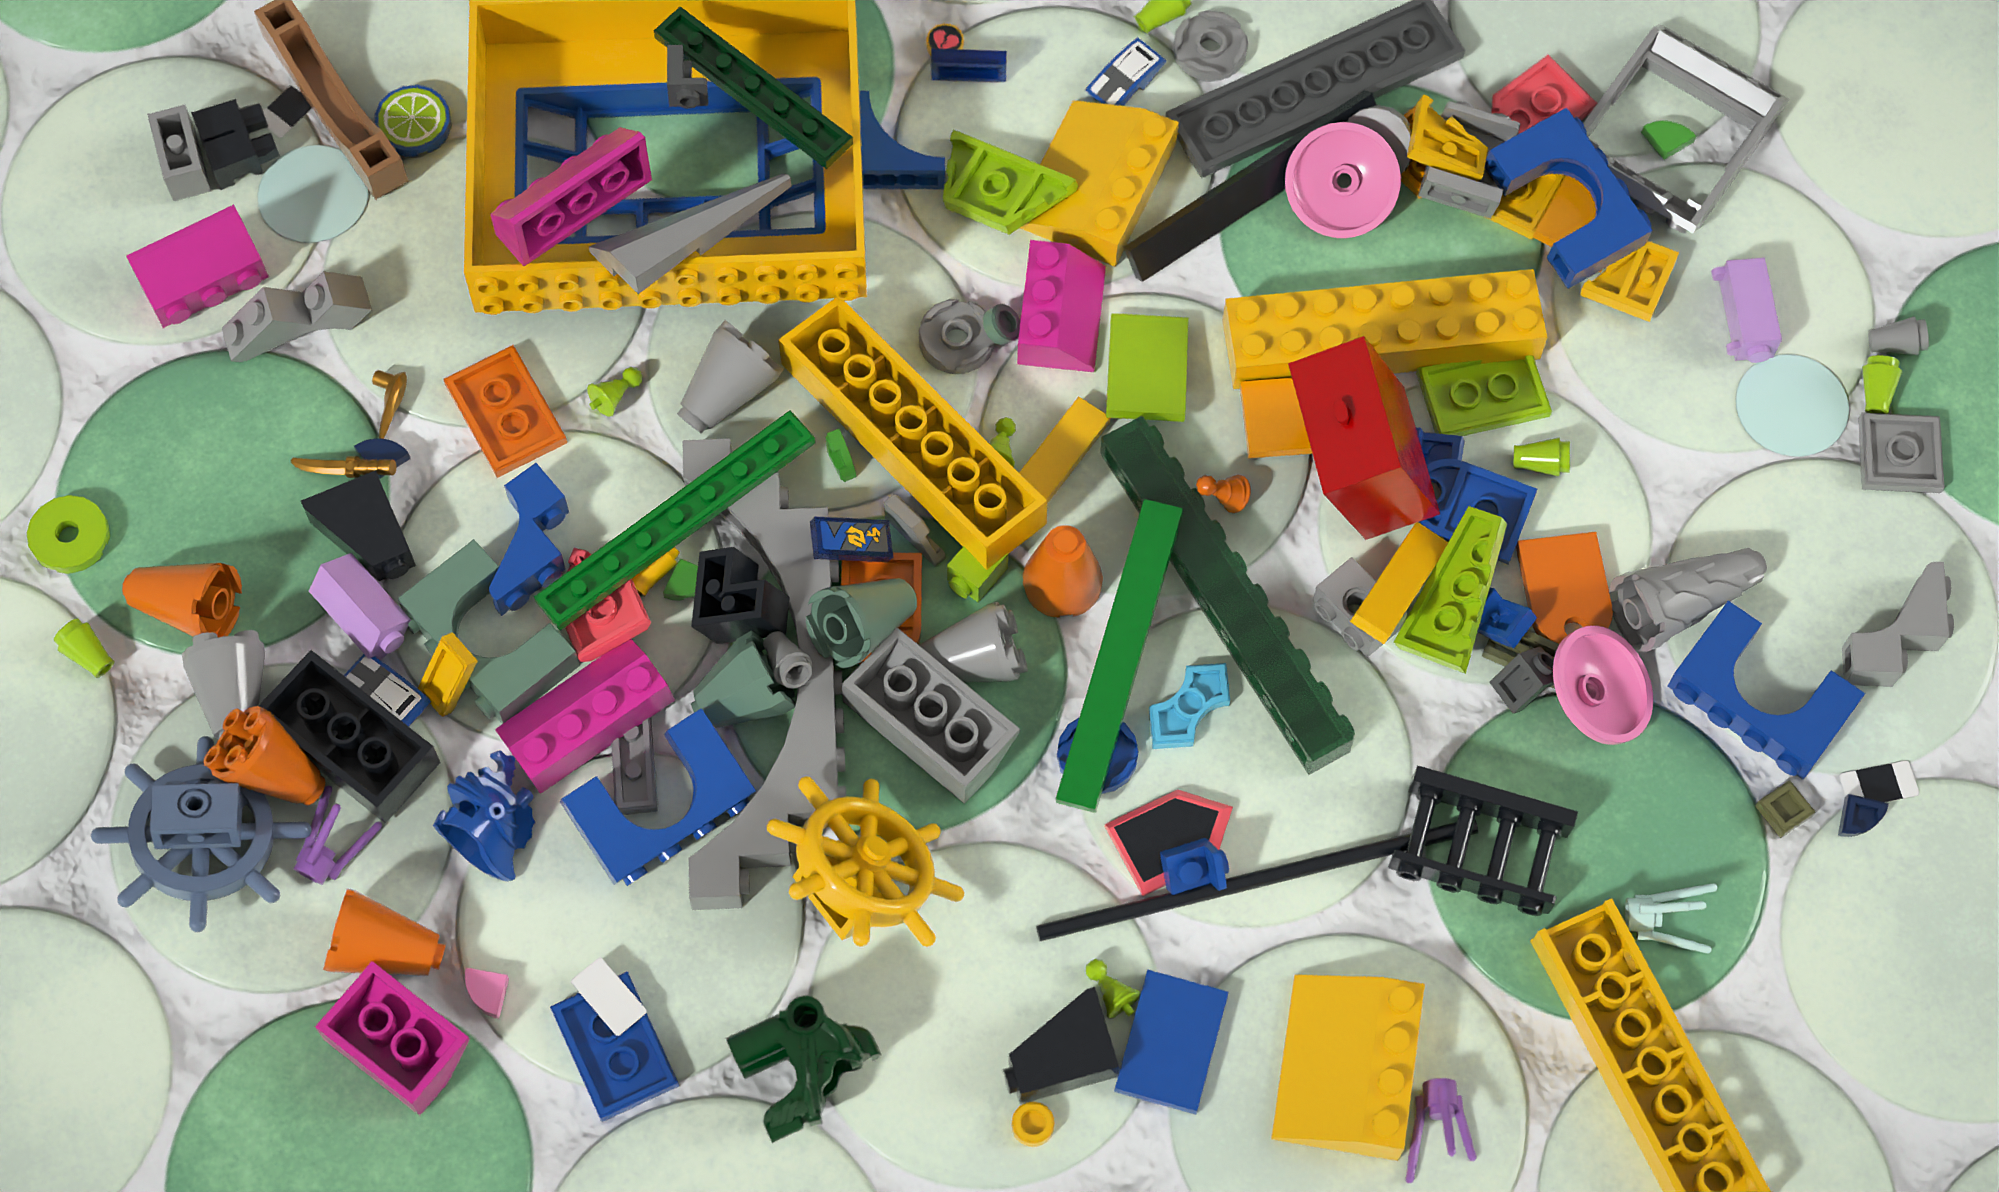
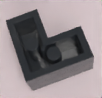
[691,547,790,644]

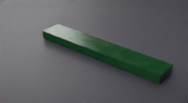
[653,6,853,169]

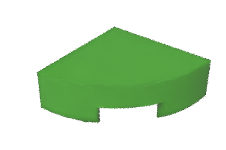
[1641,121,1696,160]
[826,428,856,482]
[663,559,698,601]

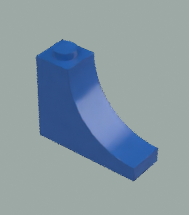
[859,90,945,189]

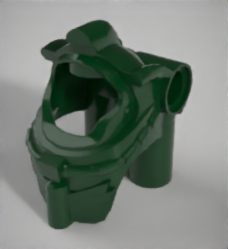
[726,995,882,1143]

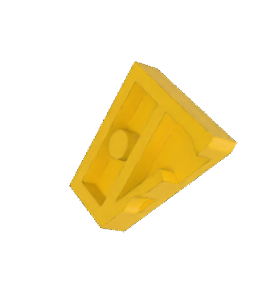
[1407,94,1488,182]
[1580,240,1679,322]

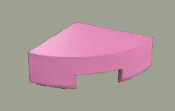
[465,968,509,1019]

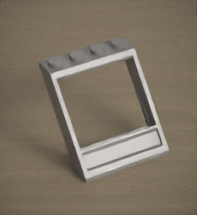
[1583,24,1789,233]

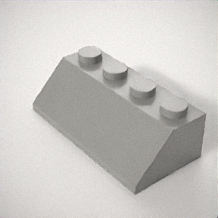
[842,628,1020,804]

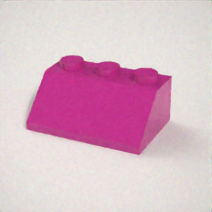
[126,204,269,328]
[1017,240,1106,372]
[315,961,470,1116]

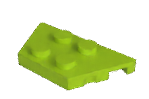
[943,130,1078,235]

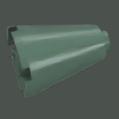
[806,578,917,668]

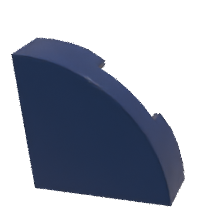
[354,438,411,479]
[1838,794,1889,837]

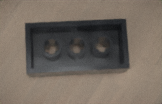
[259,650,441,823]

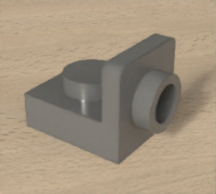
[667,45,708,109]
[1489,647,1554,714]

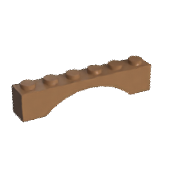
[254,0,408,200]

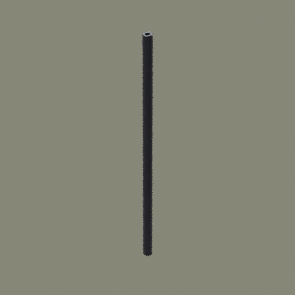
[1036,820,1478,942]

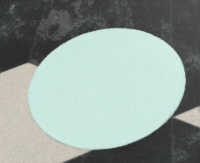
[258,145,369,243]
[1736,354,1849,456]

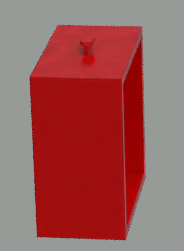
[1288,336,1440,540]

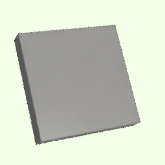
[1858,413,1944,493]

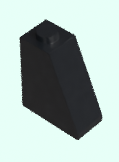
[301,470,416,581]
[1003,987,1119,1104]

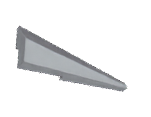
[589,174,792,294]

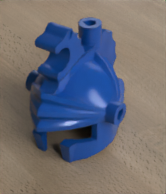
[433,750,535,881]

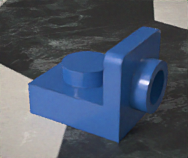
[1160,838,1229,895]

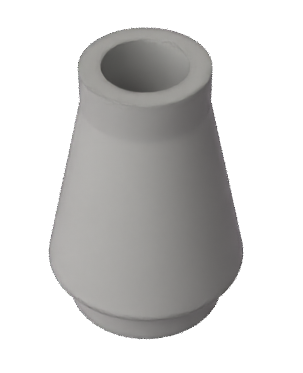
[1868,317,1929,355]
[763,631,812,688]

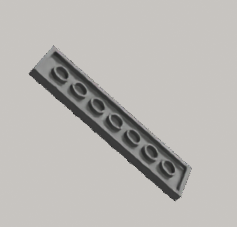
[1165,0,1465,178]

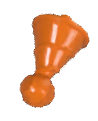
[1196,475,1251,513]

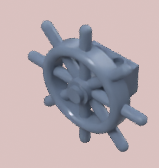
[91,736,312,932]

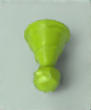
[587,367,643,417]
[989,417,1016,467]
[1085,958,1141,1019]

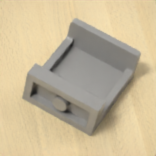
[1418,101,1521,219]

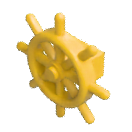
[767,776,964,947]

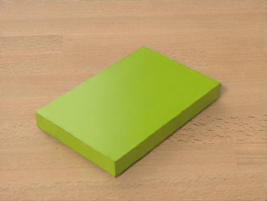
[1106,313,1188,422]
[1416,355,1552,436]

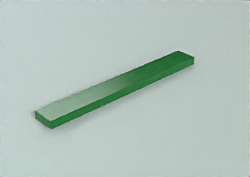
[534,410,816,631]
[1055,499,1183,813]

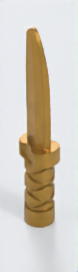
[291,456,396,478]

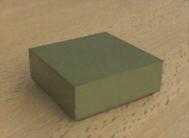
[1755,780,1816,838]

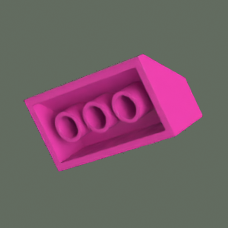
[491,127,652,266]
[495,639,675,794]

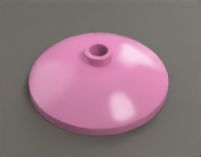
[1285,122,1401,238]
[1553,626,1653,745]

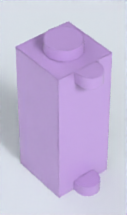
[1711,258,1782,363]
[309,553,411,660]

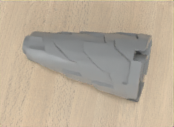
[1609,548,1767,652]

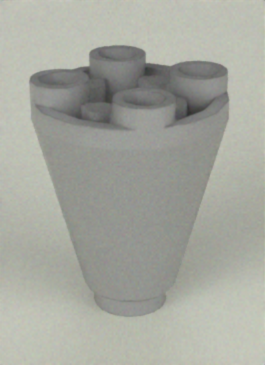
[677,320,783,434]
[919,602,1028,682]
[182,630,265,740]

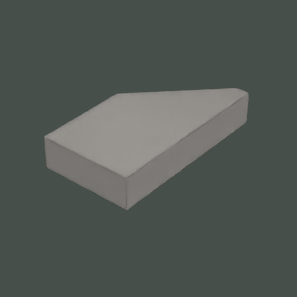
[884,494,945,567]

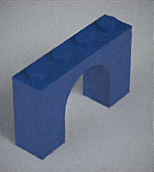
[1485,107,1653,289]
[1667,601,1866,780]
[560,708,756,886]

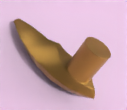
[372,370,407,439]

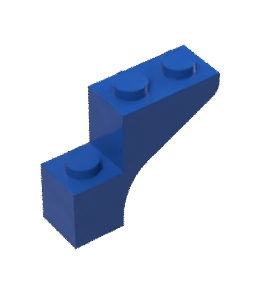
[489,463,569,616]

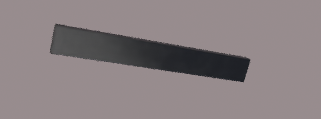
[1124,90,1377,282]

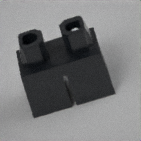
[191,99,280,190]

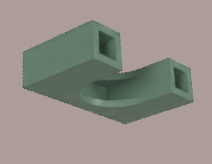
[397,539,580,724]

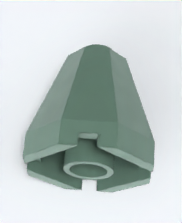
[691,630,796,728]

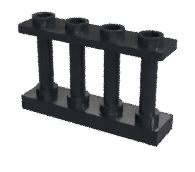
[1388,765,1578,916]

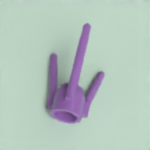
[293,785,382,885]
[1406,1078,1476,1183]

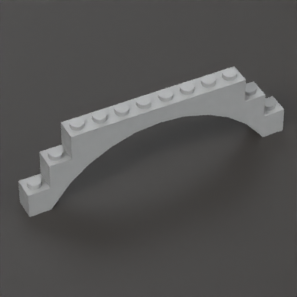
[682,438,846,910]

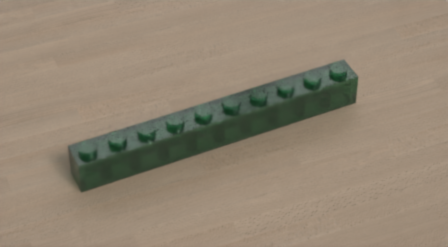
[1100,416,1355,775]

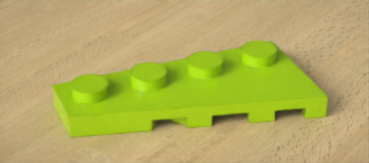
[1394,506,1507,674]

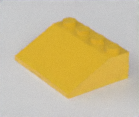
[1020,100,1179,267]
[1271,975,1425,1161]

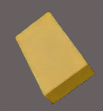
[417,632,478,717]

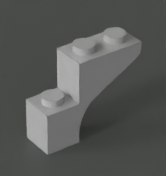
[222,271,372,362]
[1842,562,1954,687]

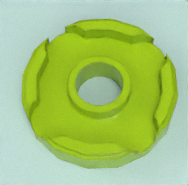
[27,495,110,574]

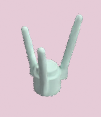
[1625,883,1717,954]

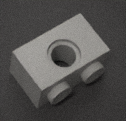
[147,105,211,201]
[1313,557,1407,657]

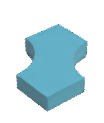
[1149,663,1230,749]

